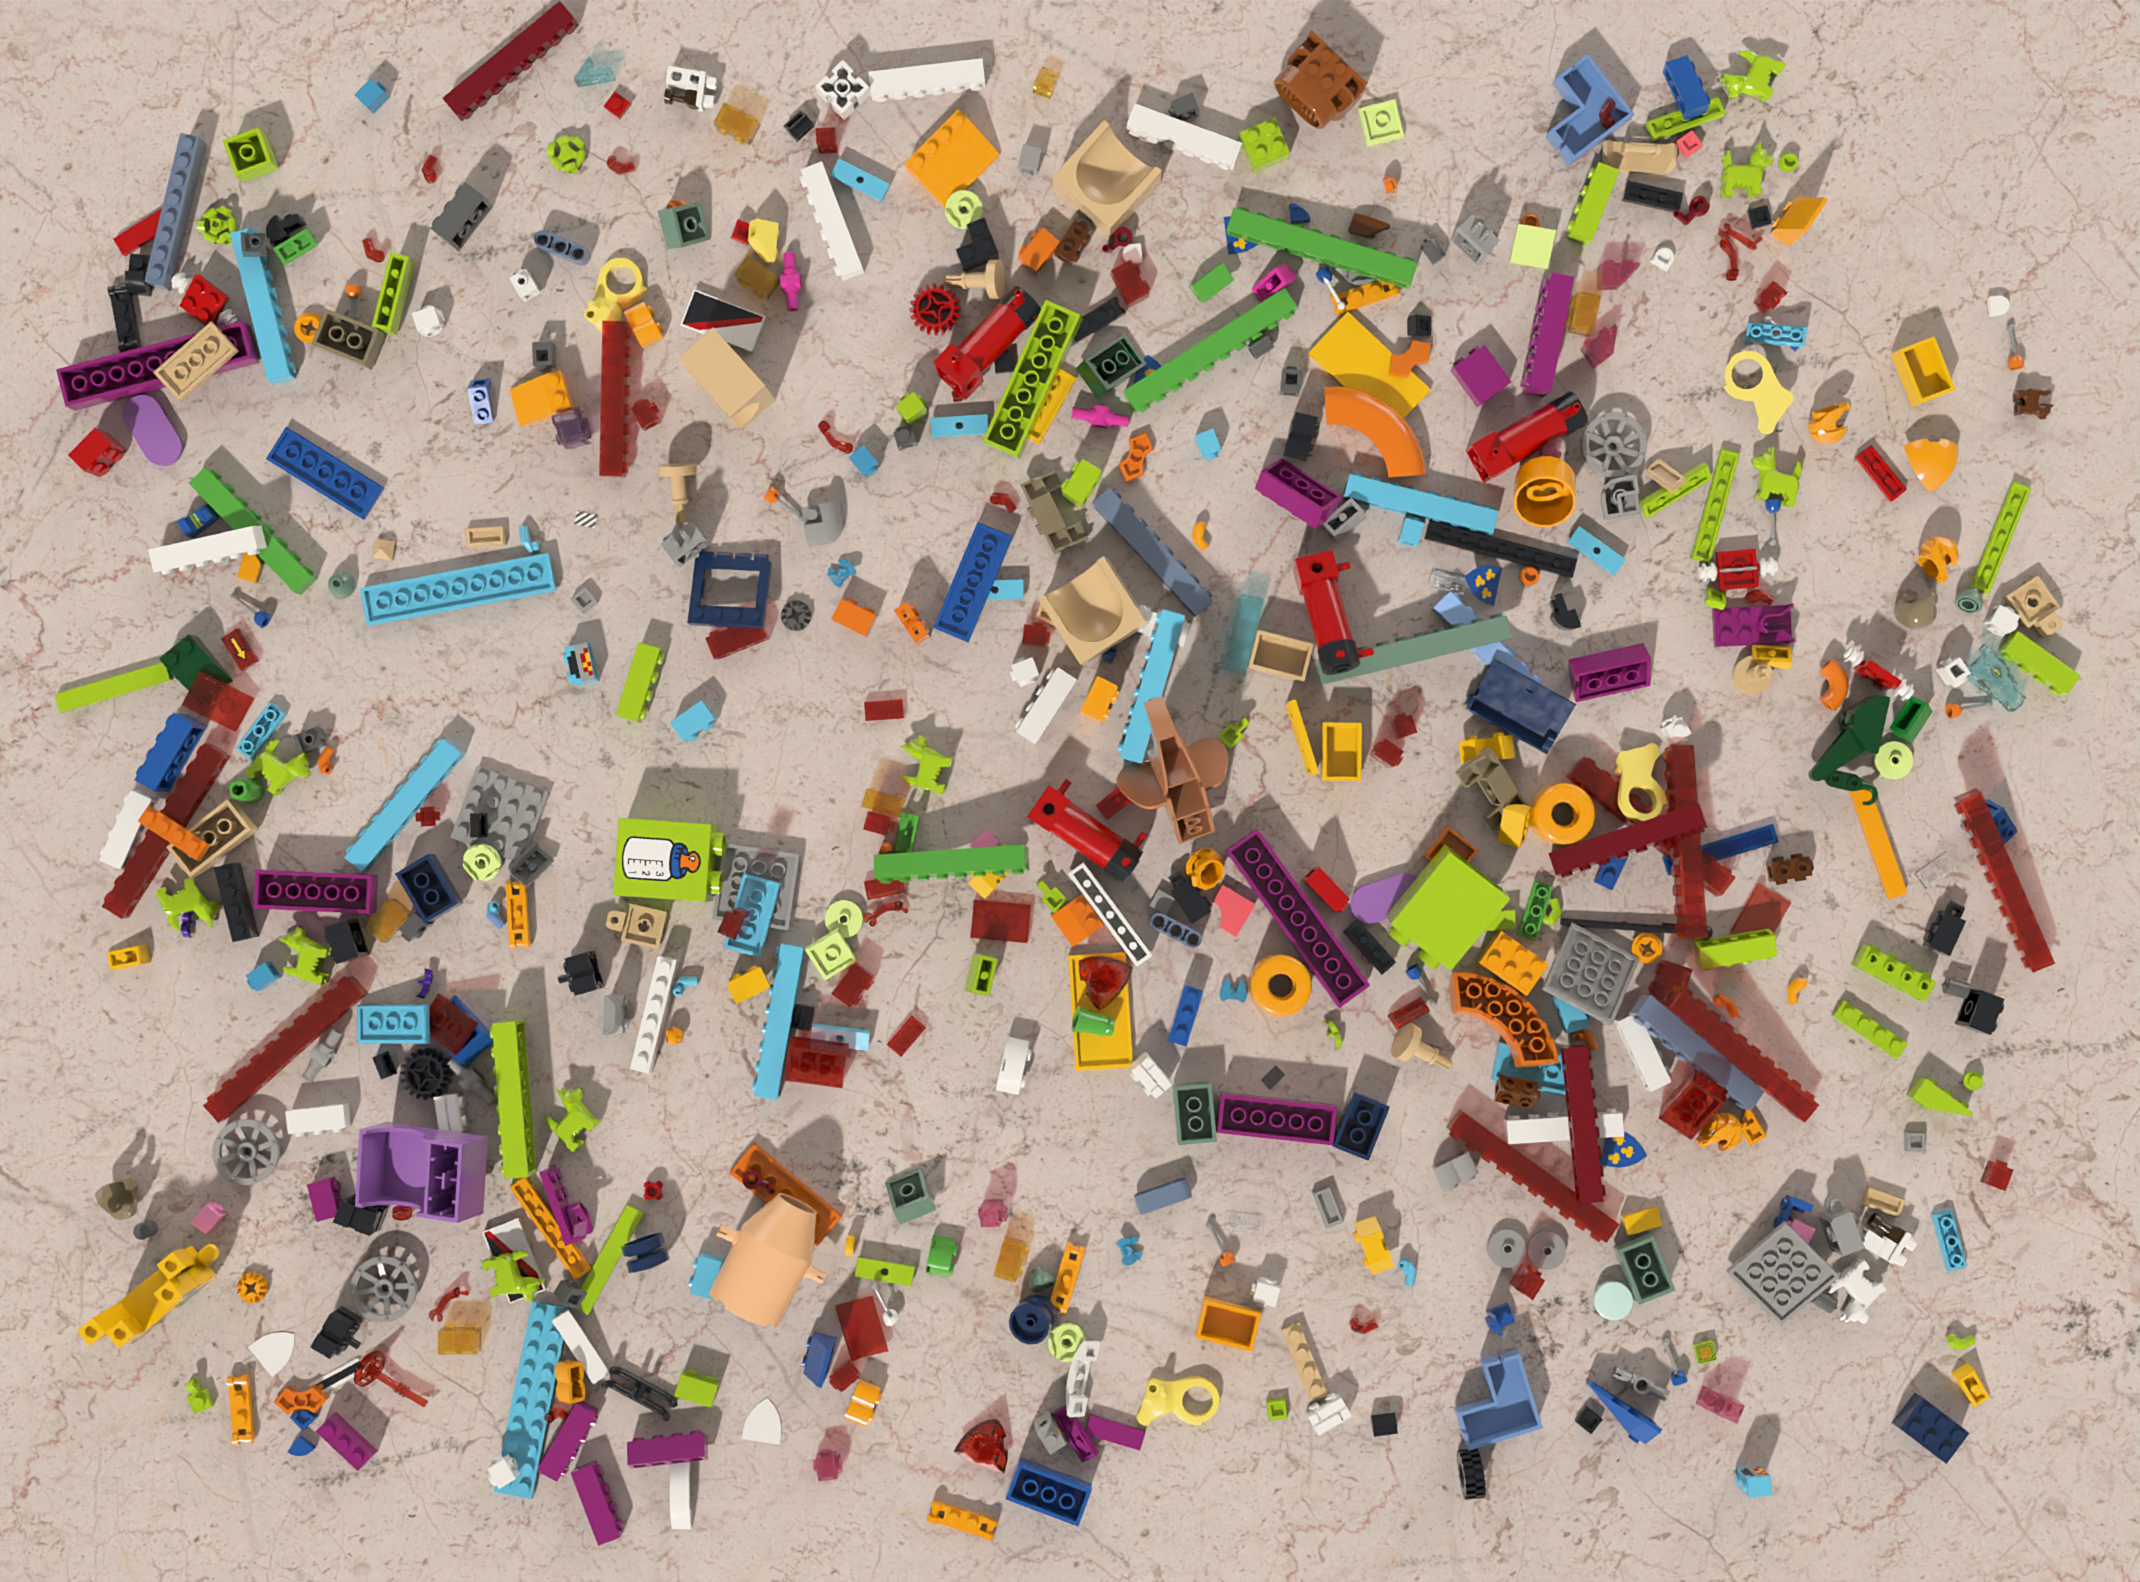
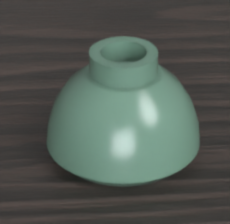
[328,572,355,598]
[1955,587,1983,613]
[1029,1267,1055,1292]

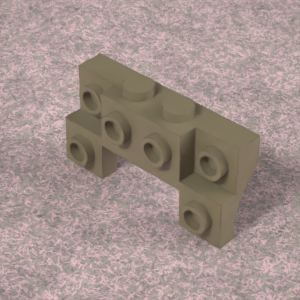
[1020,470,1088,555]
[1455,748,1527,831]

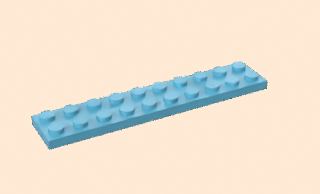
[360,553,557,626]
[494,1300,571,1499]

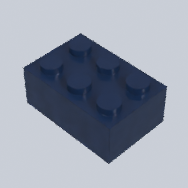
[395,854,464,923]
[1333,1090,1390,1161]
[1892,1393,1970,1464]

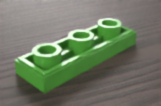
[1517,880,1553,941]

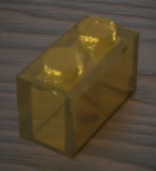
[714,102,761,145]
[734,256,781,300]
[1565,291,1601,337]
[861,788,905,817]
[365,899,412,943]
[993,1236,1029,1283]
[438,1324,481,1355]

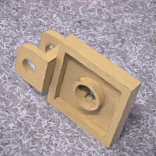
[2003,576,2062,637]
[606,903,668,949]

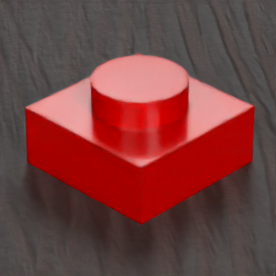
[604,91,631,119]
[730,219,750,246]

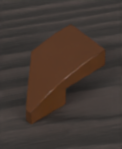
[1348,213,1390,239]

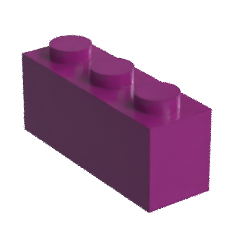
[316,1412,378,1471]

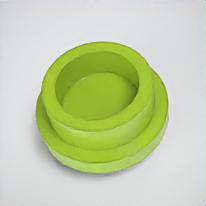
[1778,153,1798,172]
[1963,1071,1983,1091]

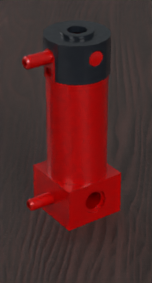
[933,286,1041,400]
[1465,391,1588,483]
[1293,550,1374,675]
[1027,779,1147,883]

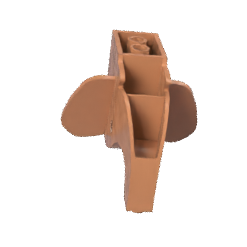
[1117,696,1228,844]

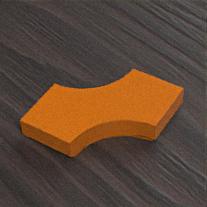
[1389,340,1430,378]
[1119,432,1154,483]
[274,1384,329,1415]

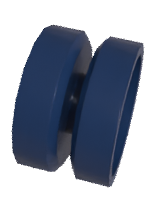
[621,1232,670,1273]
[1009,1295,1057,1345]

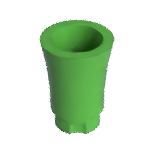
[229,777,265,804]
[1072,1006,1115,1036]

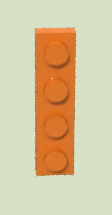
[138,805,210,861]

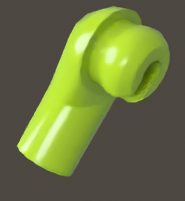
[1543,897,1562,925]
[1946,1333,1976,1350]

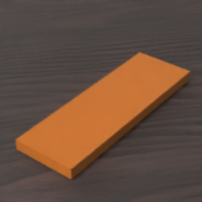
[729,1142,843,1246]

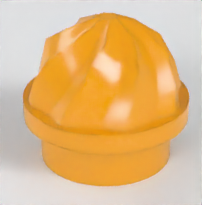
[666,1026,684,1046]

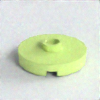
[945,190,983,229]
[1873,741,1913,780]
[463,843,502,881]
[825,900,863,938]
[1048,1322,1086,1362]

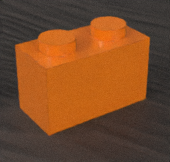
[1018,228,1060,275]
[831,598,877,637]

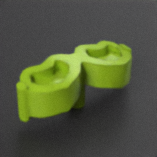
[1323,1019,1342,1049]

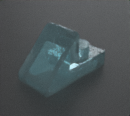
[574,56,616,87]

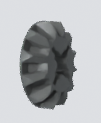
[781,600,811,631]

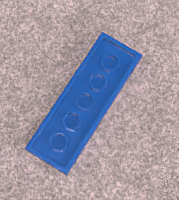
[266,427,384,520]
[933,522,1013,643]

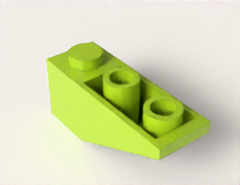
[1906,1077,1973,1116]

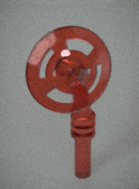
[354,1351,428,1408]

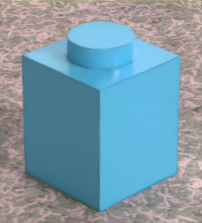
[1194,429,1222,461]
[1397,516,1424,547]

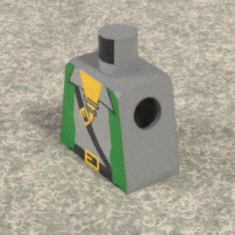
[1033,1410,1069,1455]

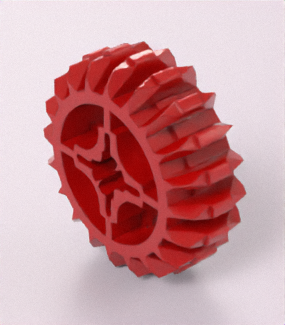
[909,283,961,336]

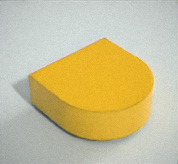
[845,1235,855,1256]

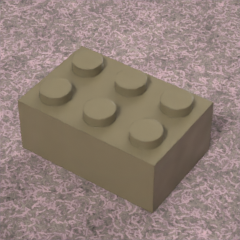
[311,309,386,370]

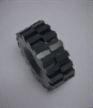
[1457,1448,1486,1500]

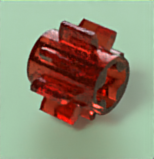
[415,807,440,827]

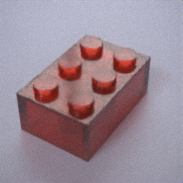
[785,1036,849,1088]
[1658,1069,1728,1140]

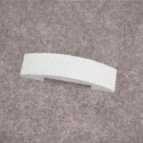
[1066,1341,1101,1417]
[670,1462,692,1529]

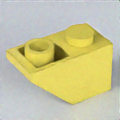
[748,218,780,264]

